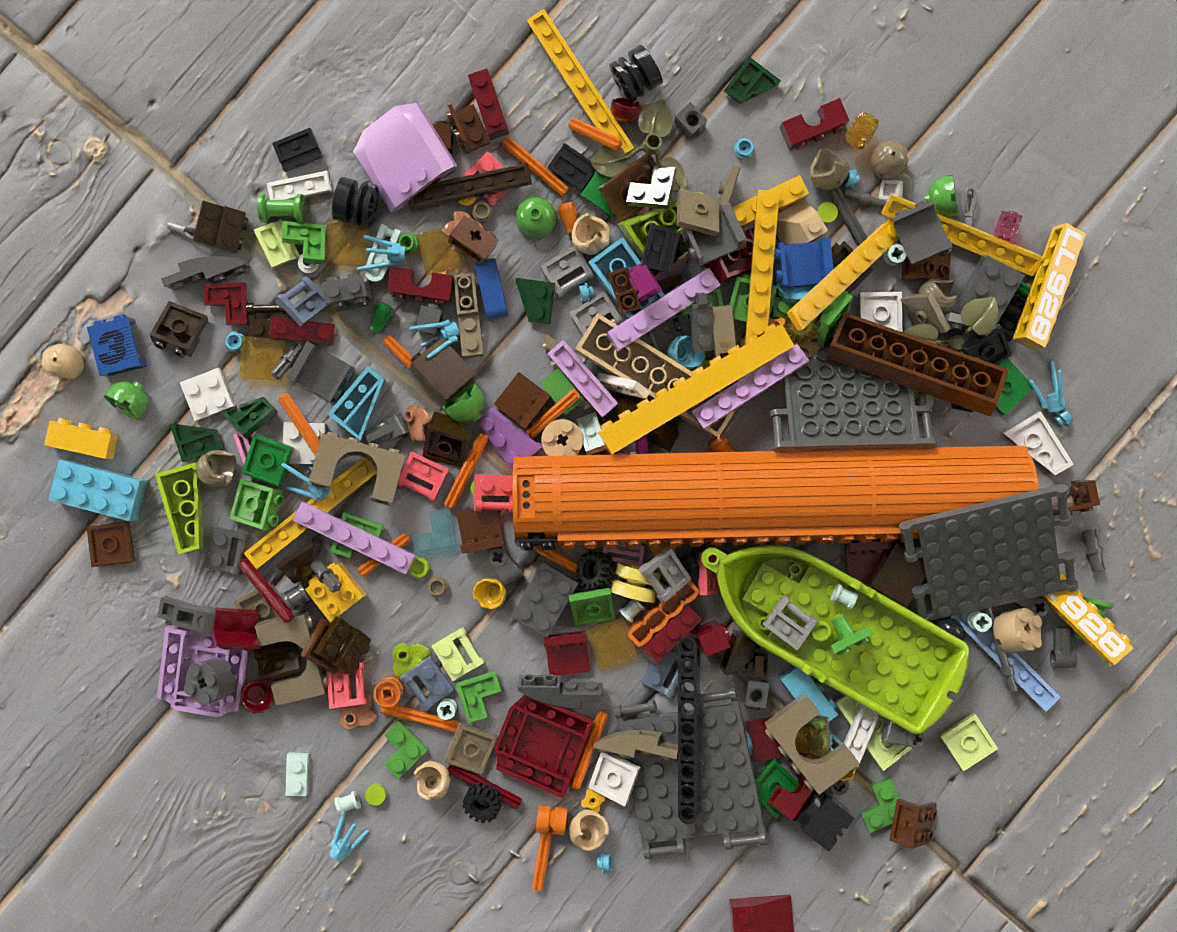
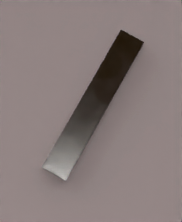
[409,162,532,211]

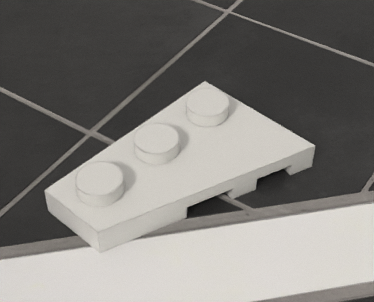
[1003,411,1074,475]

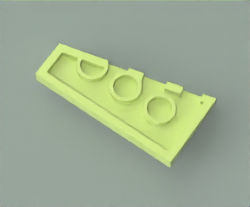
[834,695,912,771]

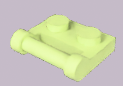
[432,627,484,681]

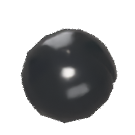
[934,617,966,641]

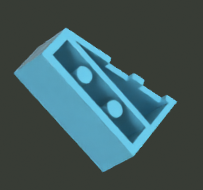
[328,365,385,440]

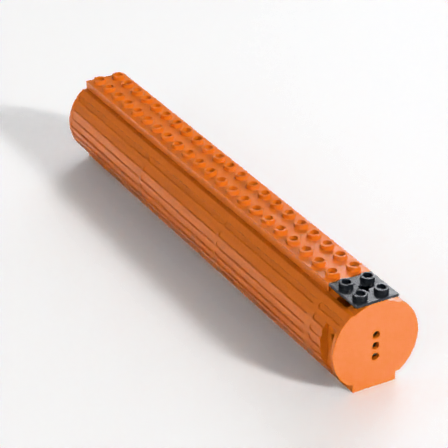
[513,446,1038,551]

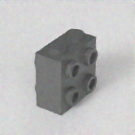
[321,273,374,311]

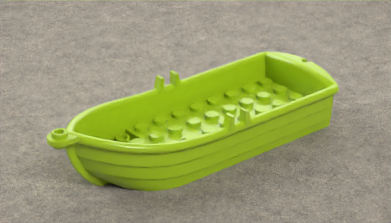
[701,545,970,734]

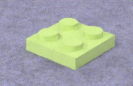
[939,713,998,771]

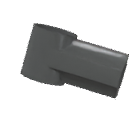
[364,413,409,445]
[1050,627,1077,668]

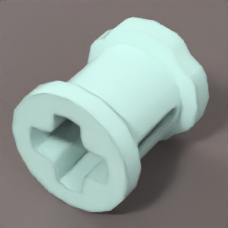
[883,244,906,266]
[830,584,858,610]
[618,599,646,623]
[967,611,992,632]
[437,698,457,720]
[335,791,361,815]

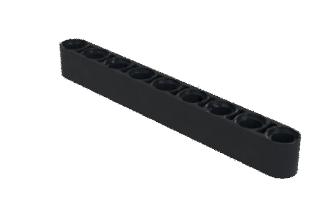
[678,633,700,824]

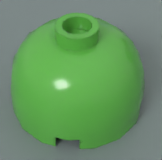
[925,175,958,217]
[516,197,556,239]
[104,381,148,420]
[442,384,485,423]

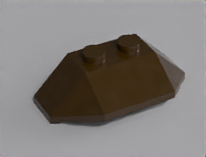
[597,392,679,452]

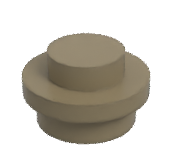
[472,201,493,222]
[427,576,448,597]

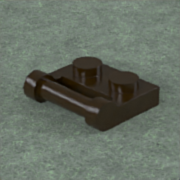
[246,303,291,341]

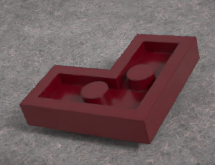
[203,282,248,326]

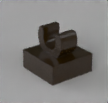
[746,653,768,678]

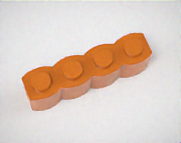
[627,580,699,647]

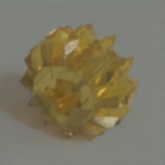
[845,112,879,149]
[783,316,819,345]

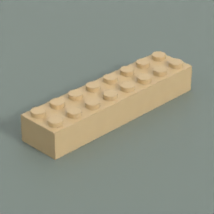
[574,313,735,438]

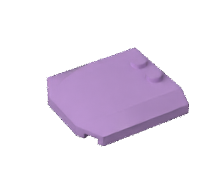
[353,103,458,213]
[157,625,248,717]

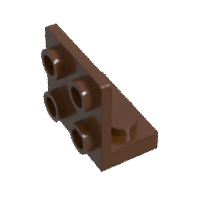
[446,103,490,153]
[902,251,951,281]
[494,372,551,429]
[1052,479,1100,516]
[456,509,505,554]
[889,799,937,849]

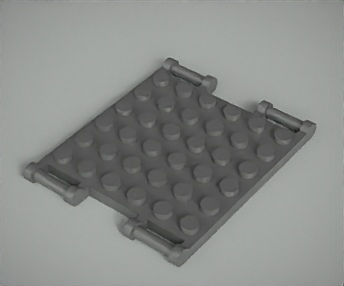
[767,335,937,453]
[899,484,1078,622]
[614,687,768,860]

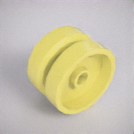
[610,562,661,603]

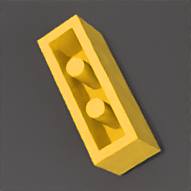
[44,418,118,459]

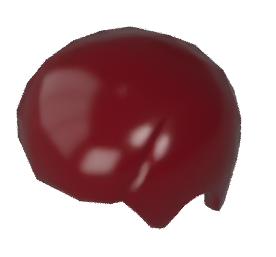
[610,98,643,123]
[241,680,274,714]

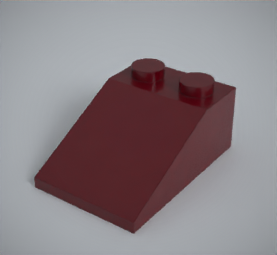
[704,223,755,284]
[729,894,794,932]

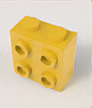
[305,562,367,622]

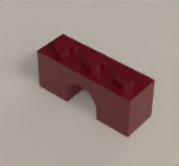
[468,68,509,140]
[779,98,850,150]
[387,266,454,305]
[641,605,702,665]
[693,619,732,657]
[766,752,815,821]

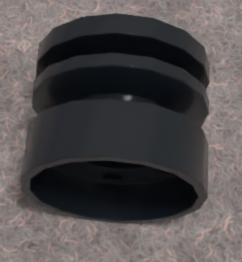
[609,45,663,103]
[332,177,379,228]

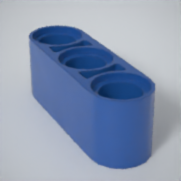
[475,258,508,321]

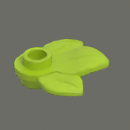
[392,643,431,678]

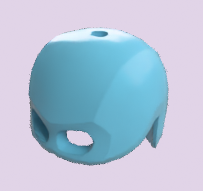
[667,335,705,369]

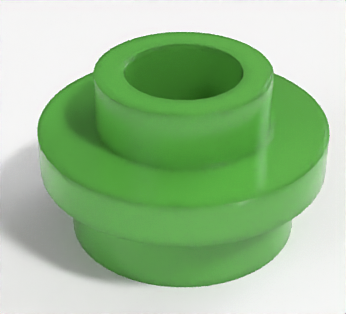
[398,233,419,254]

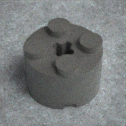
[184,657,236,705]

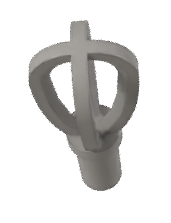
[961,187,979,227]
[167,221,195,240]

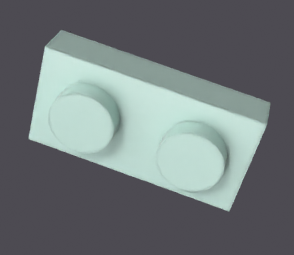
[576,412,606,455]
[285,753,309,796]

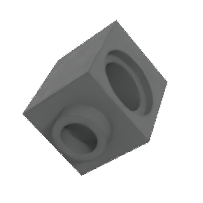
[674,102,707,139]
[416,303,444,336]
[743,677,769,711]

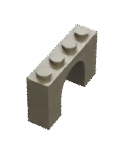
[309,432,405,506]
[255,610,328,706]
[765,692,860,795]

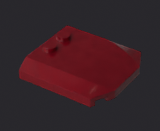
[495,694,594,798]

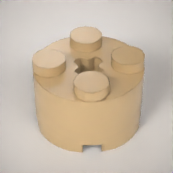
[541,419,583,456]
[993,608,1042,653]

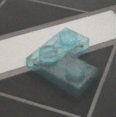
[412,508,457,556]

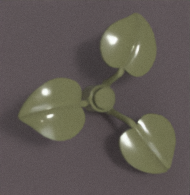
[591,100,686,192]
[904,297,998,360]

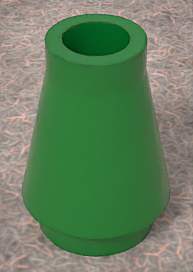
[369,301,393,334]

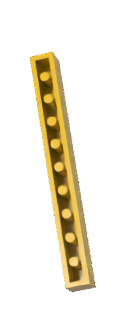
[597,323,794,454]

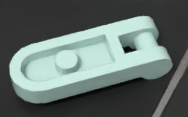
[365,224,402,283]

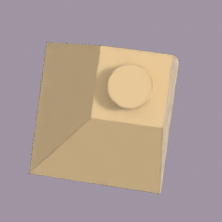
[776,199,828,245]

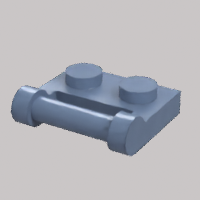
[275,277,328,327]
[641,650,692,699]
[400,655,454,711]

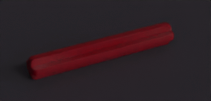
[238,558,295,623]
[447,764,522,809]

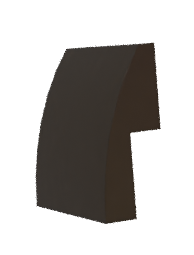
[253,641,302,683]

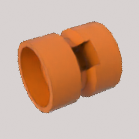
[374,675,405,707]
[535,805,567,836]

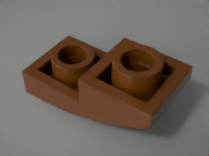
[607,266,641,315]

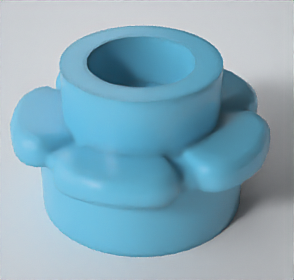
[734,138,754,159]
[842,169,860,190]
[579,283,594,303]
[225,332,246,352]
[1053,409,1073,427]
[597,852,613,874]

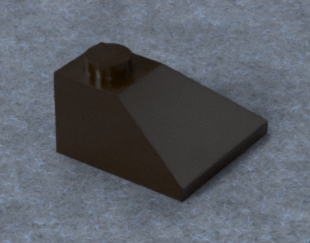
[637,242,690,293]
[423,411,468,468]
[276,539,323,584]
[720,629,760,675]

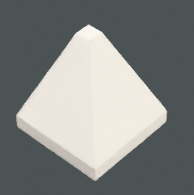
[878,180,903,201]

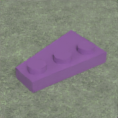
[476,408,542,470]

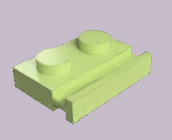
[254,219,300,269]

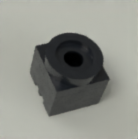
[793,789,855,851]

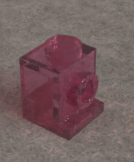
[994,211,1023,244]

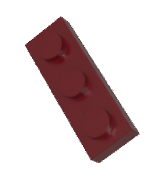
[269,316,335,345]

